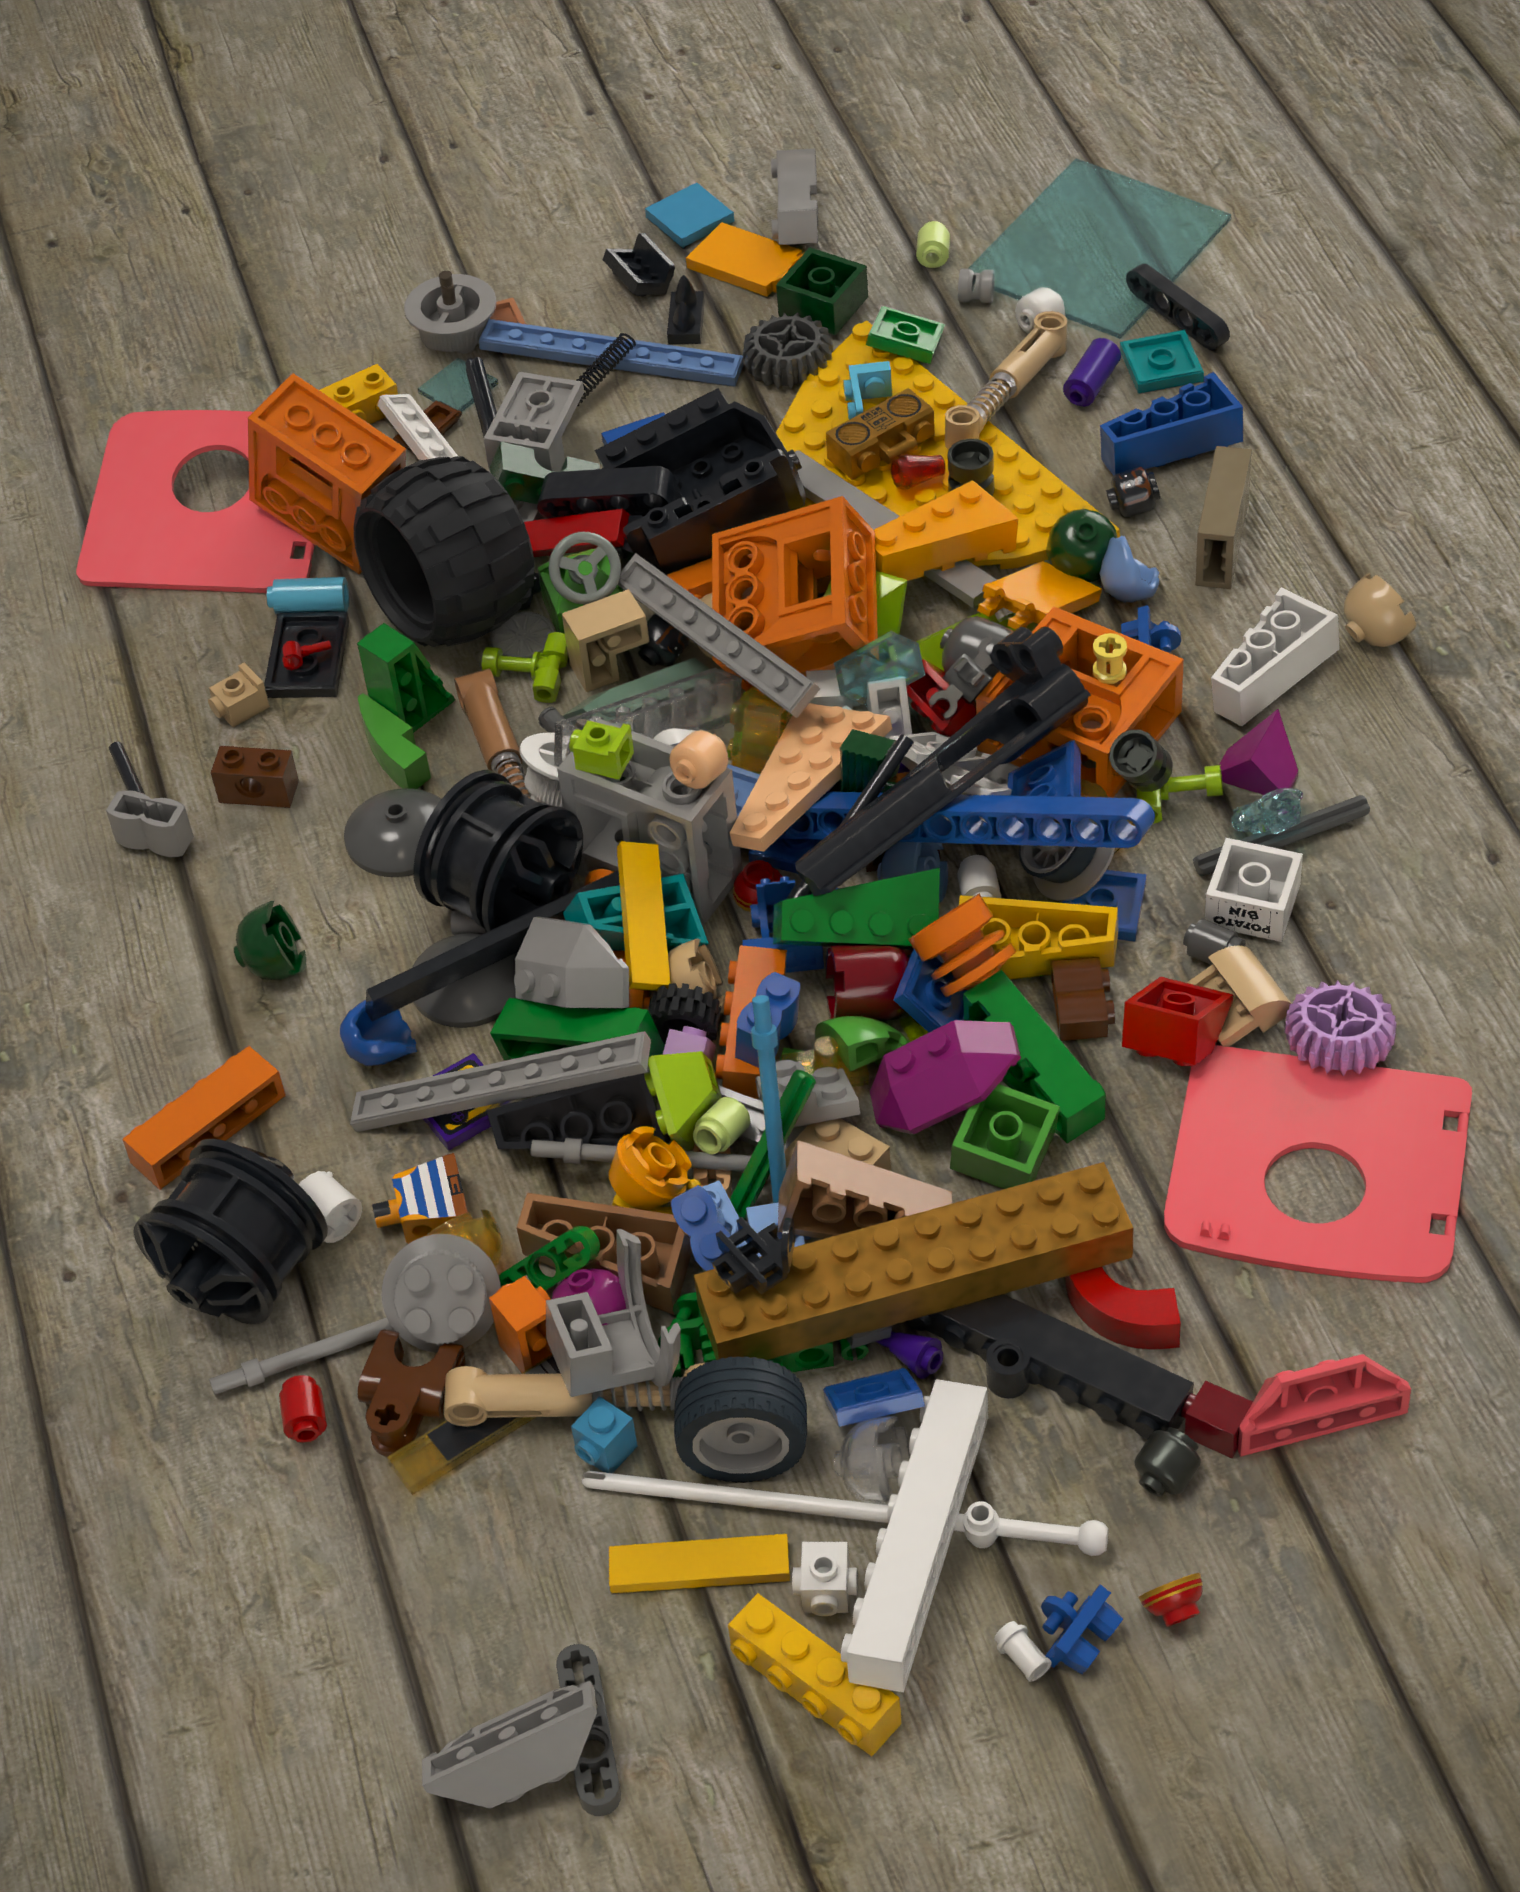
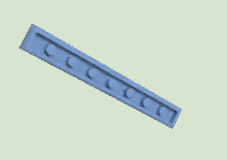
[479,319,744,387]

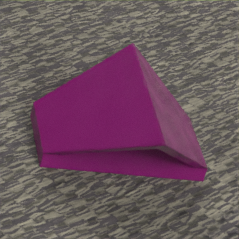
[1219,709,1298,801]

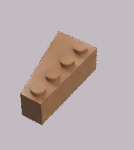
[778,1140,952,1239]
[516,1193,692,1315]

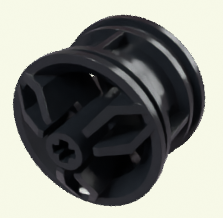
[413,770,583,932]
[133,1139,328,1324]

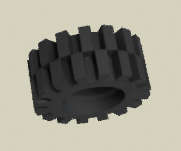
[648,983,721,1045]

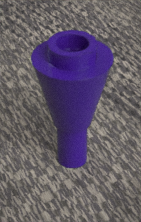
[876,1331,944,1379]

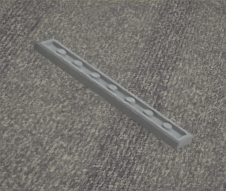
[795,450,997,608]
[617,553,820,718]
[350,1031,651,1132]

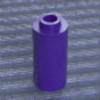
[1063,338,1121,407]

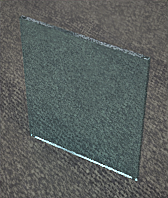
[968,158,1231,339]

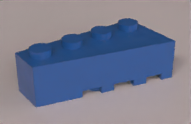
[1100,372,1243,476]

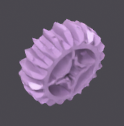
[1285,980,1396,1076]

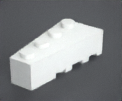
[1211,587,1339,726]

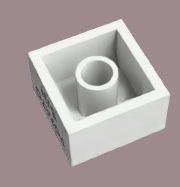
[1205,838,1303,942]

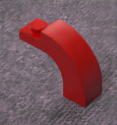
[1065,1266,1181,1350]

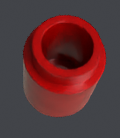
[279,1375,327,1443]

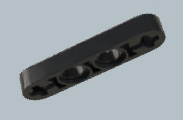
[1126,263,1230,350]

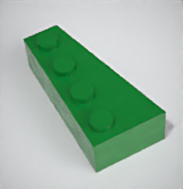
[773,868,940,950]
[963,969,1106,1144]
[490,998,665,1060]

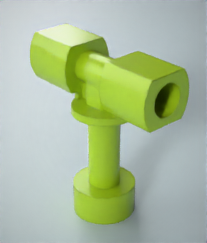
[482,632,568,703]
[1137,765,1223,824]

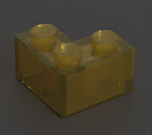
[727,686,792,774]

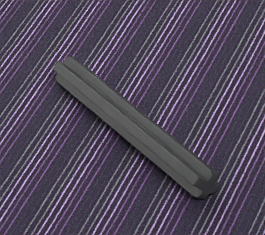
[1193,795,1370,876]

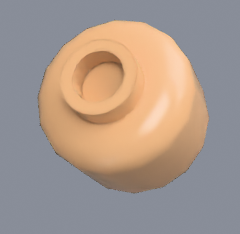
[669,730,728,789]

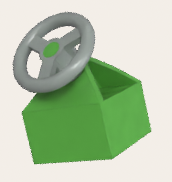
[538,532,624,633]

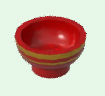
[733,860,783,912]
[1138,1573,1203,1627]

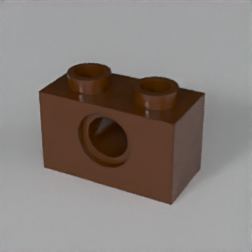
[211,746,299,808]

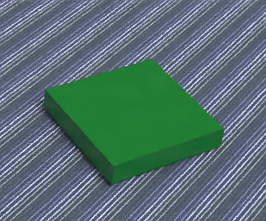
[866,306,945,364]

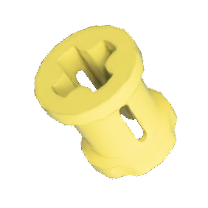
[1093,633,1127,684]

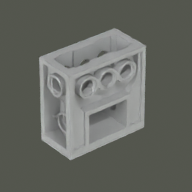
[557,718,743,926]

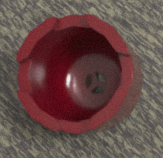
[825,945,909,1021]

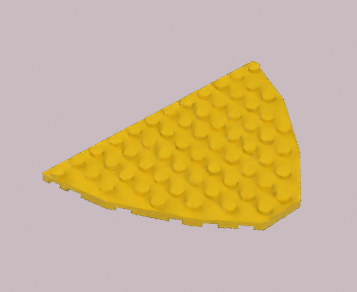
[776,320,1120,569]

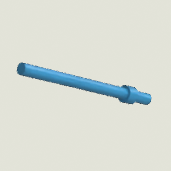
[751,995,786,1203]

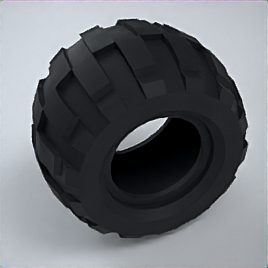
[354,456,535,647]

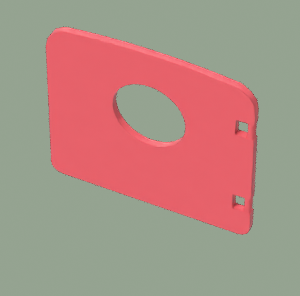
[76,410,316,593]
[1164,1045,1472,1283]

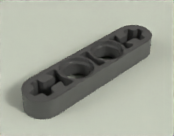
[556,1644,621,1816]

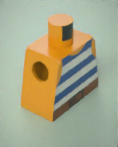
[372,1153,473,1244]

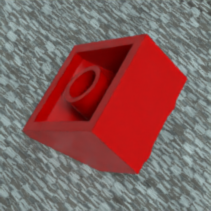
[1122,977,1233,1066]

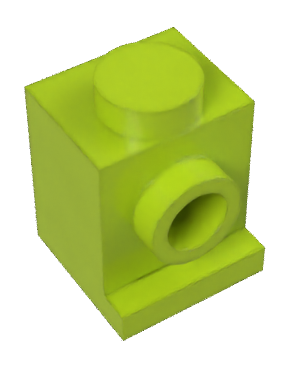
[569,721,634,780]

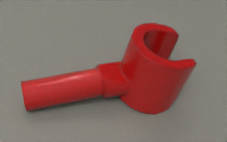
[282,640,331,670]

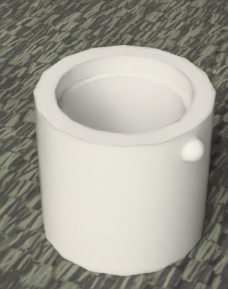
[299,1171,362,1243]

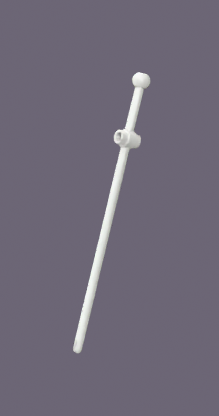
[582,1471,1108,1556]

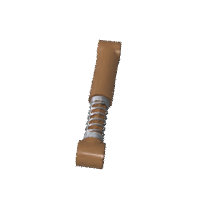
[454,669,531,798]

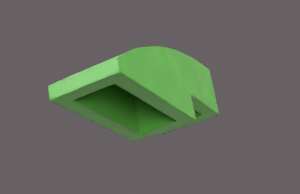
[358,693,431,789]

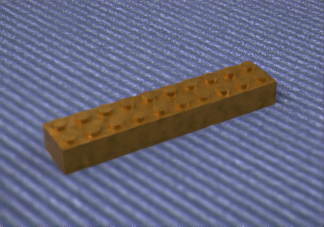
[694,1162,1133,1360]

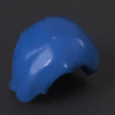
[340,1000,417,1066]

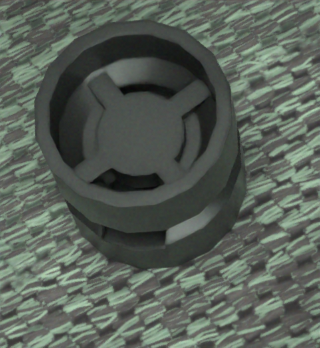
[947,439,994,496]
[1109,730,1173,792]

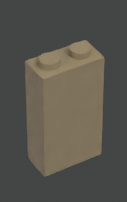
[1195,446,1252,589]

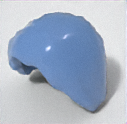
[1100,536,1159,603]

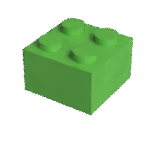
[950,1084,1060,1189]

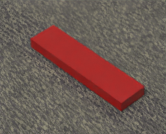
[524,509,629,557]

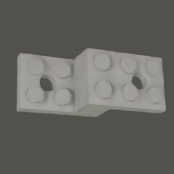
[484,372,584,522]

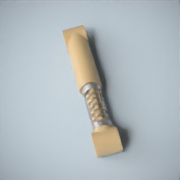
[945,311,1068,450]
[444,1363,704,1427]

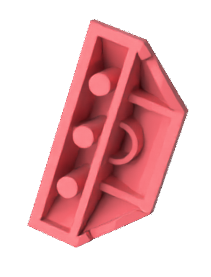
[1238,1354,1411,1457]

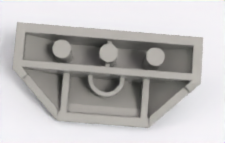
[514,917,629,1008]
[422,1681,597,1809]

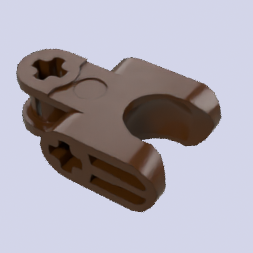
[357,1329,466,1457]

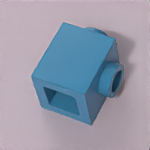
[571,1396,638,1473]

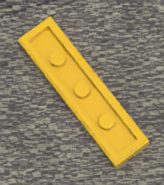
[617,841,670,991]
[609,1534,790,1594]

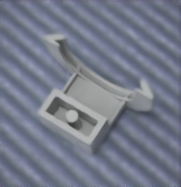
[546,1229,681,1397]

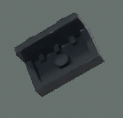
[603,233,675,297]

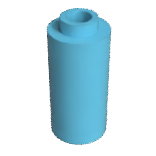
[266,577,349,615]

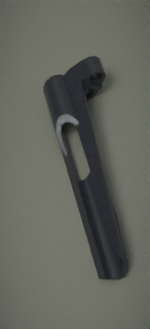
[795,627,1091,896]

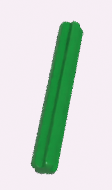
[730,1070,816,1220]

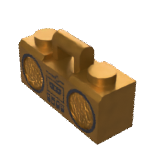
[826,388,935,480]

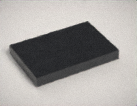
[264,612,349,698]

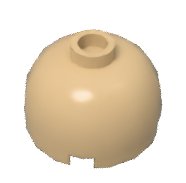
[1344,573,1416,647]
[668,938,725,1014]

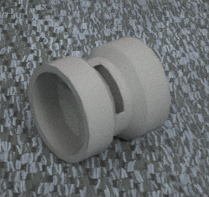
[958,268,995,303]

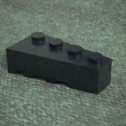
[487,1067,670,1149]

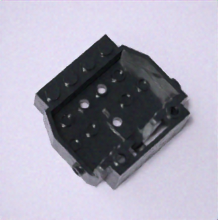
[595,388,806,575]

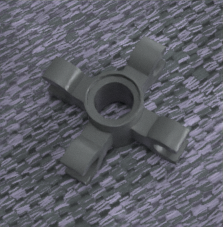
[929,636,994,721]

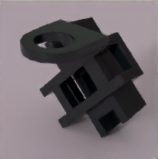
[711,1217,796,1295]

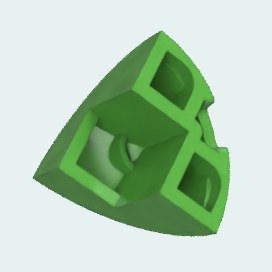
[815,1016,911,1072]

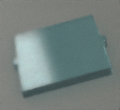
[418,358,498,412]

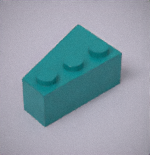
[563,874,709,953]

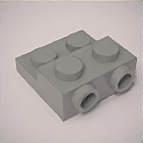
[755,1060,860,1127]

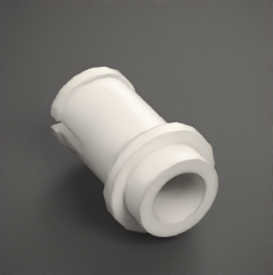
[994,1621,1052,1682]

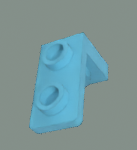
[843,361,892,420]

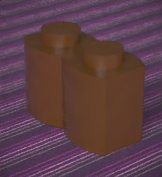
[1051,957,1115,1041]

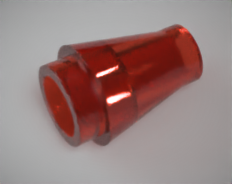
[891,454,946,489]

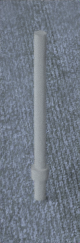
[531,1138,751,1172]
[209,1317,395,1395]

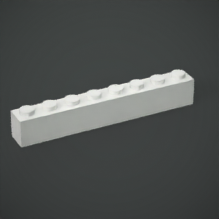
[841,1379,988,1693]

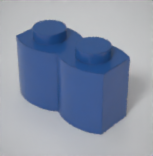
[735,972,800,1068]
[671,1185,740,1271]

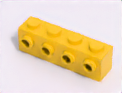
[319,364,398,424]
[728,1593,902,1757]

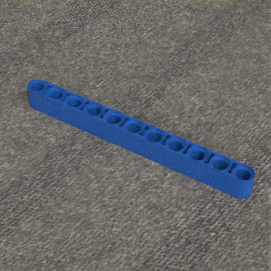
[779,792,1155,848]

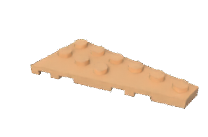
[729,703,893,852]

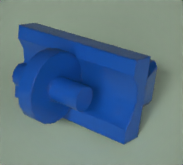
[1121,605,1181,653]
[1041,1584,1123,1674]

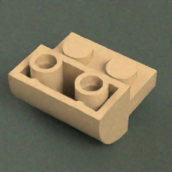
[1187,946,1292,1047]

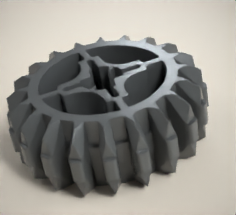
[743,313,833,389]

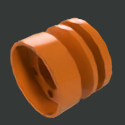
[908,894,1016,997]

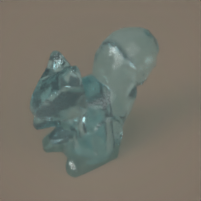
[1231,788,1303,835]

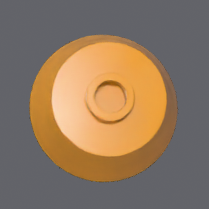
[608,1126,692,1211]

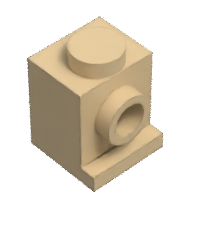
[208,662,270,727]

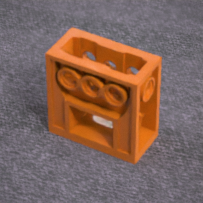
[248,373,406,574]
[712,496,878,693]
[976,606,1184,798]

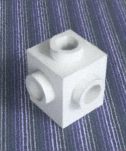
[792,1542,858,1616]

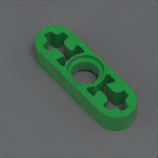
[499,1226,600,1290]

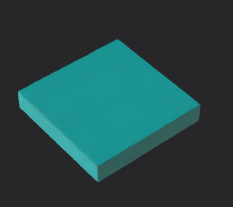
[1120,330,1204,394]

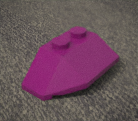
[870,1020,1021,1135]

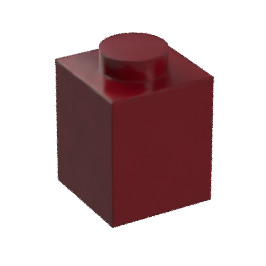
[1181,1380,1253,1459]

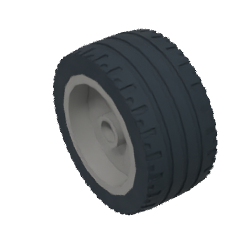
[674,1357,807,1483]

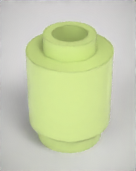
[916,221,950,268]
[693,1097,750,1154]

